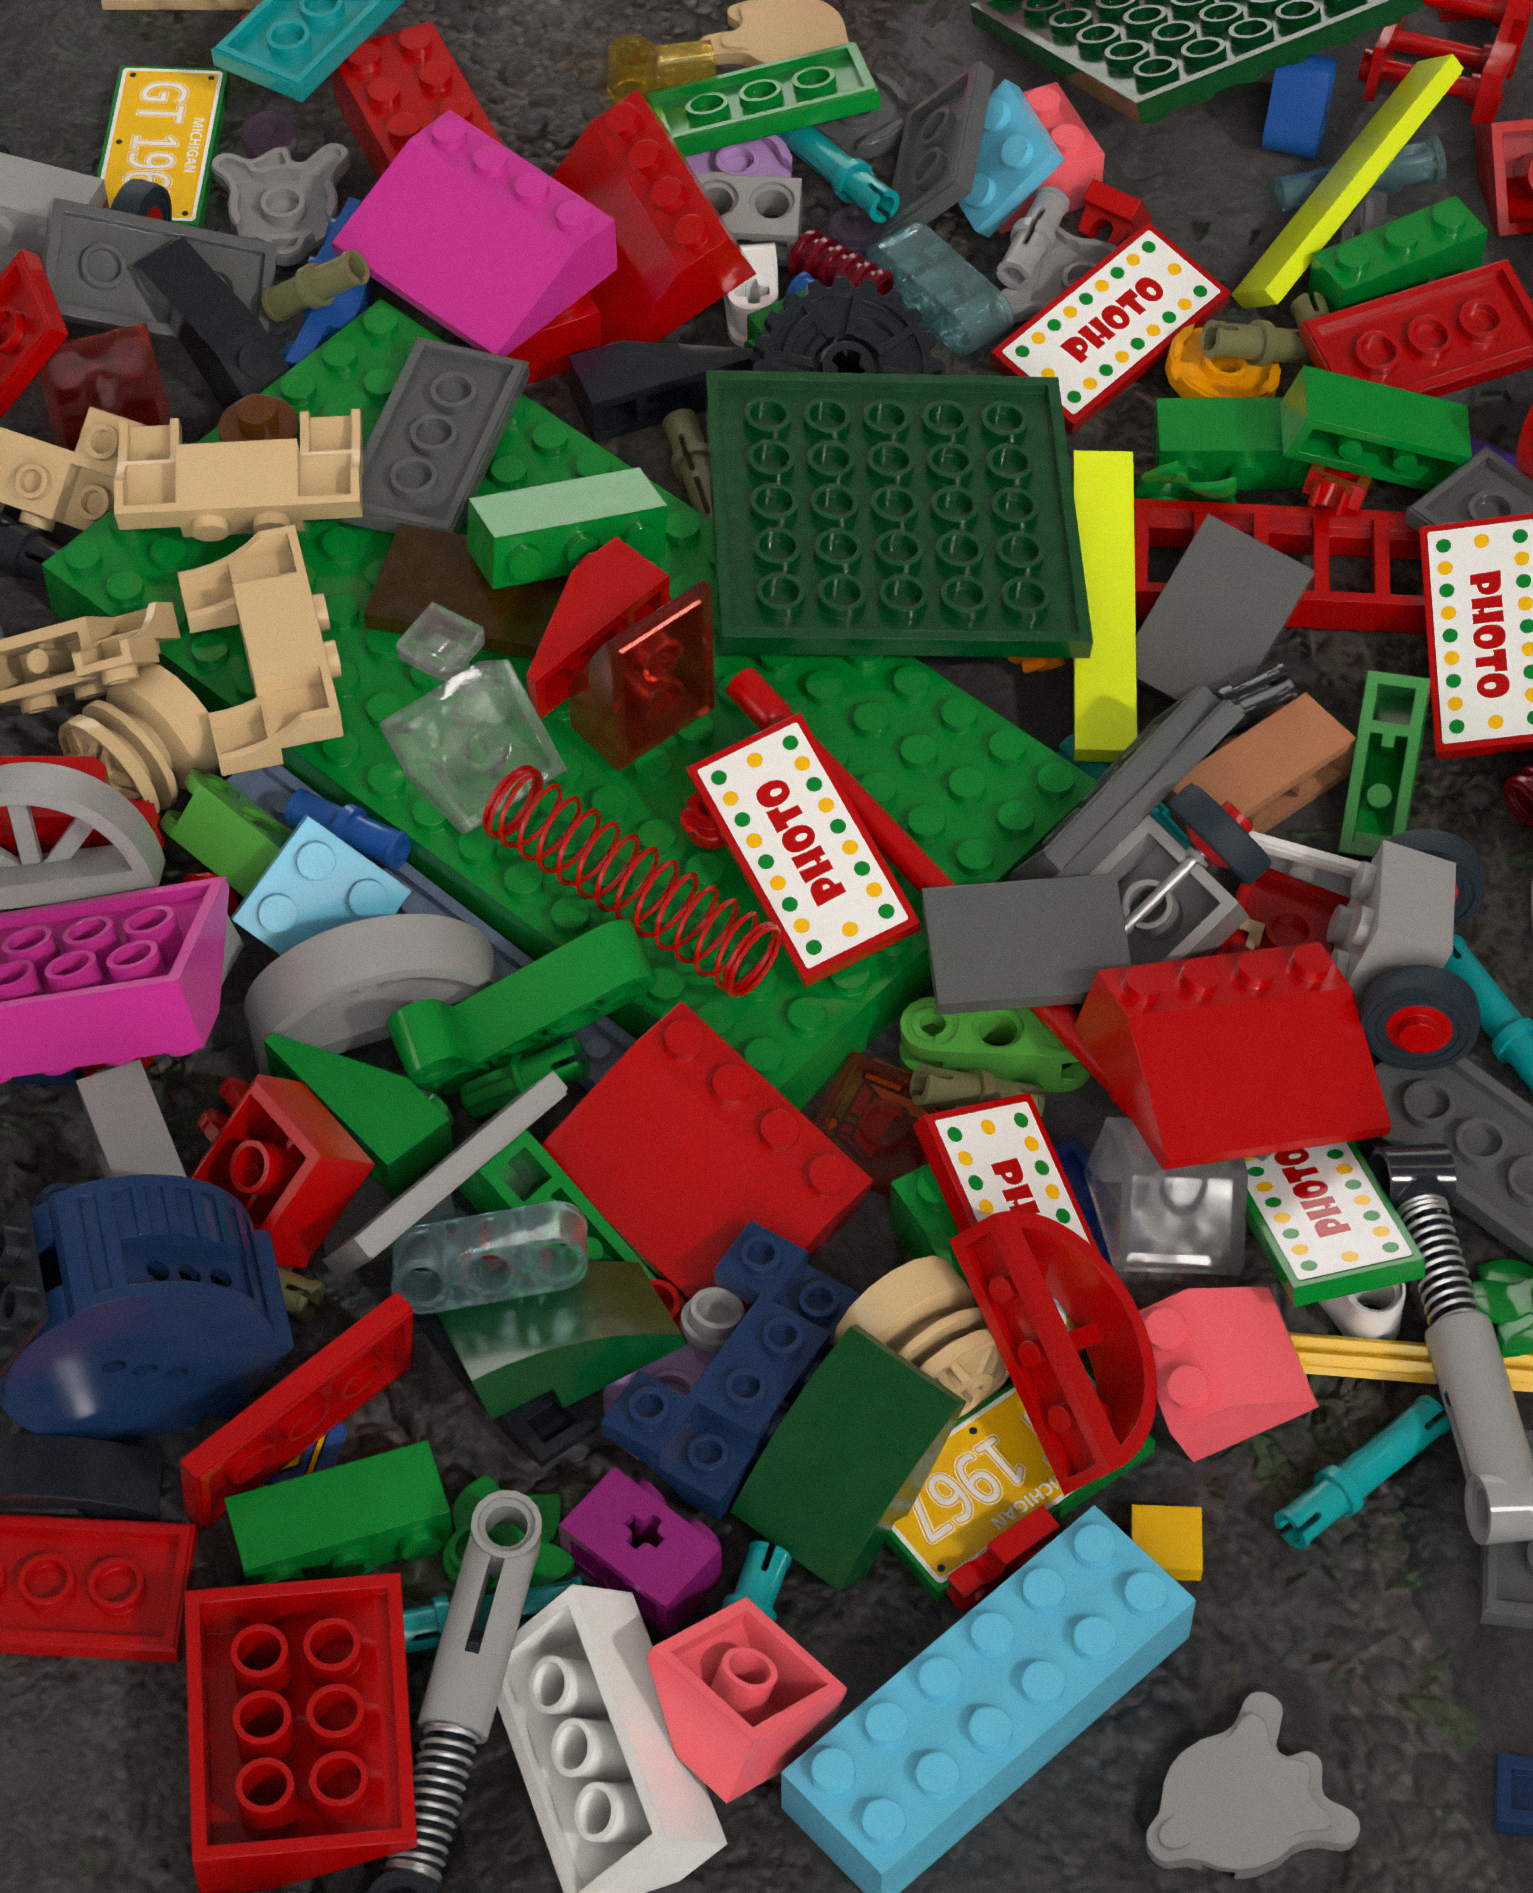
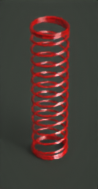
[482,765,781,998]

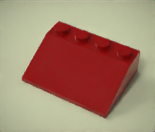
[552,89,756,346]
[1074,942,1392,1170]
[541,1001,874,1313]
[184,1573,418,1893]

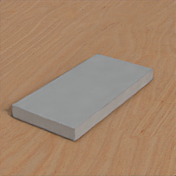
[322,1071,568,1278]

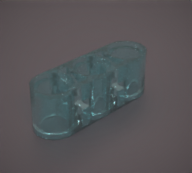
[867,220,1015,357]
[391,1201,588,1314]

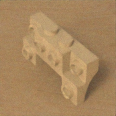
[0,407,146,532]
[114,408,364,542]
[177,524,344,776]
[0,602,181,715]

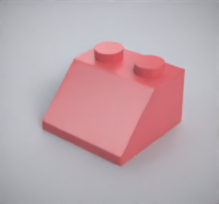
[997,82,1105,234]
[1139,1287,1319,1463]
[647,1597,848,1804]

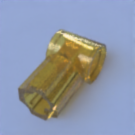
[607,35,716,105]

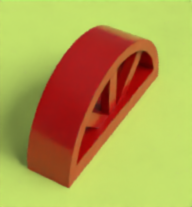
[949,1211,1157,1496]

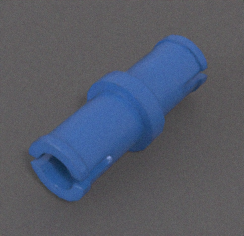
[284,788,411,870]

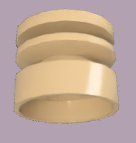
[58,664,219,813]
[833,1255,1010,1420]

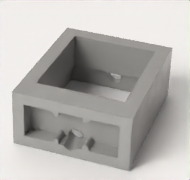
[76,1059,187,1178]

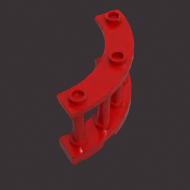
[1358,0,1533,125]

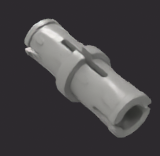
[996,186,1070,290]

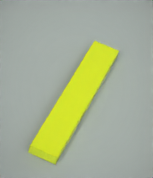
[1231,54,1464,309]
[1072,450,1137,762]

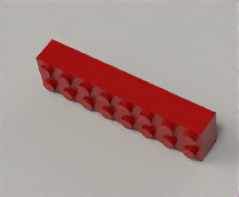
[332,21,602,385]

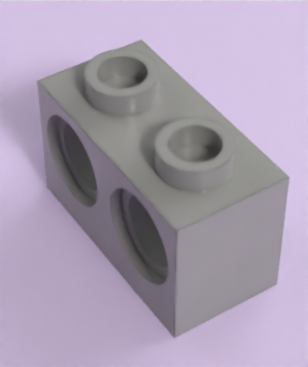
[696,172,802,266]

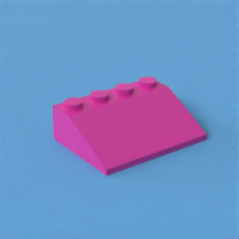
[332,110,618,357]
[0,876,229,1084]

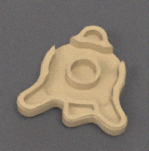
[699,0,850,68]

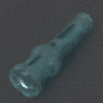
[1274,133,1447,212]

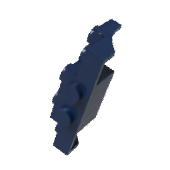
[601,1220,862,1521]

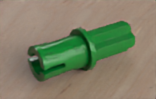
[460,1036,590,1118]

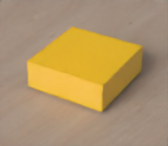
[1130,1504,1203,1581]

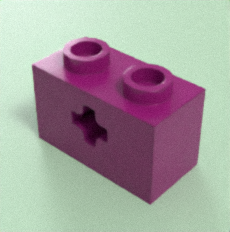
[559,1467,722,1638]

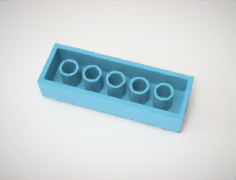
[781,1505,1196,1893]

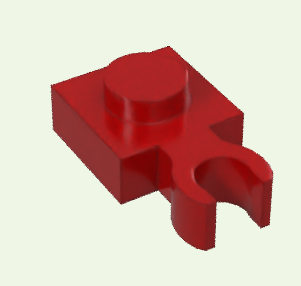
[1302,464,1372,516]
[945,1505,1060,1613]

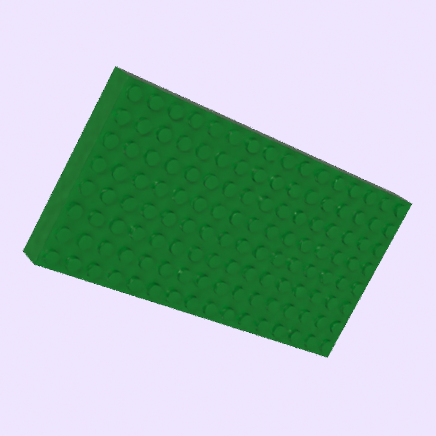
[41,299,1099,1111]

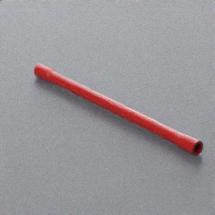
[726,667,1134,1124]

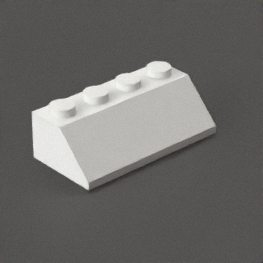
[497,1584,728,1893]

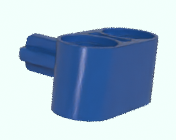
[1261,53,1338,160]

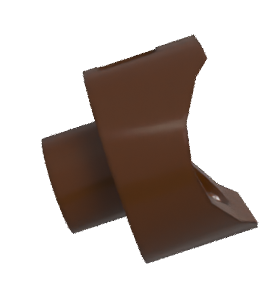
[218,394,300,450]

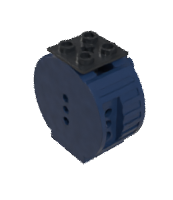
[0,1174,294,1443]

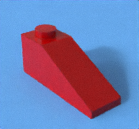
[526,536,671,721]

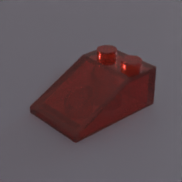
[38,323,171,452]
[568,580,715,772]

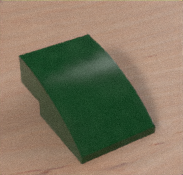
[433,1261,687,1420]
[730,1324,967,1592]

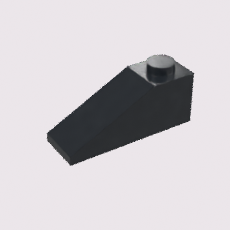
[133,236,290,411]
[568,340,753,443]

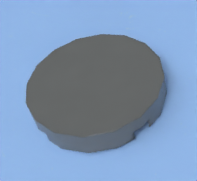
[812,71,910,159]

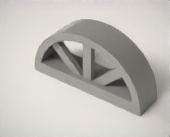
[0,762,166,910]
[244,914,502,1076]

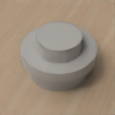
[680,1287,746,1352]

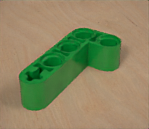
[386,919,657,1096]

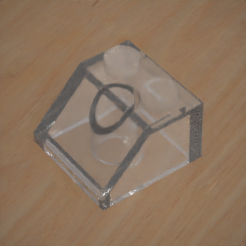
[378,660,567,834]
[1084,1117,1248,1275]

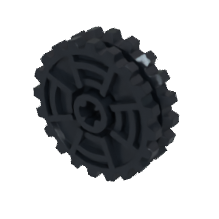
[749,276,943,375]

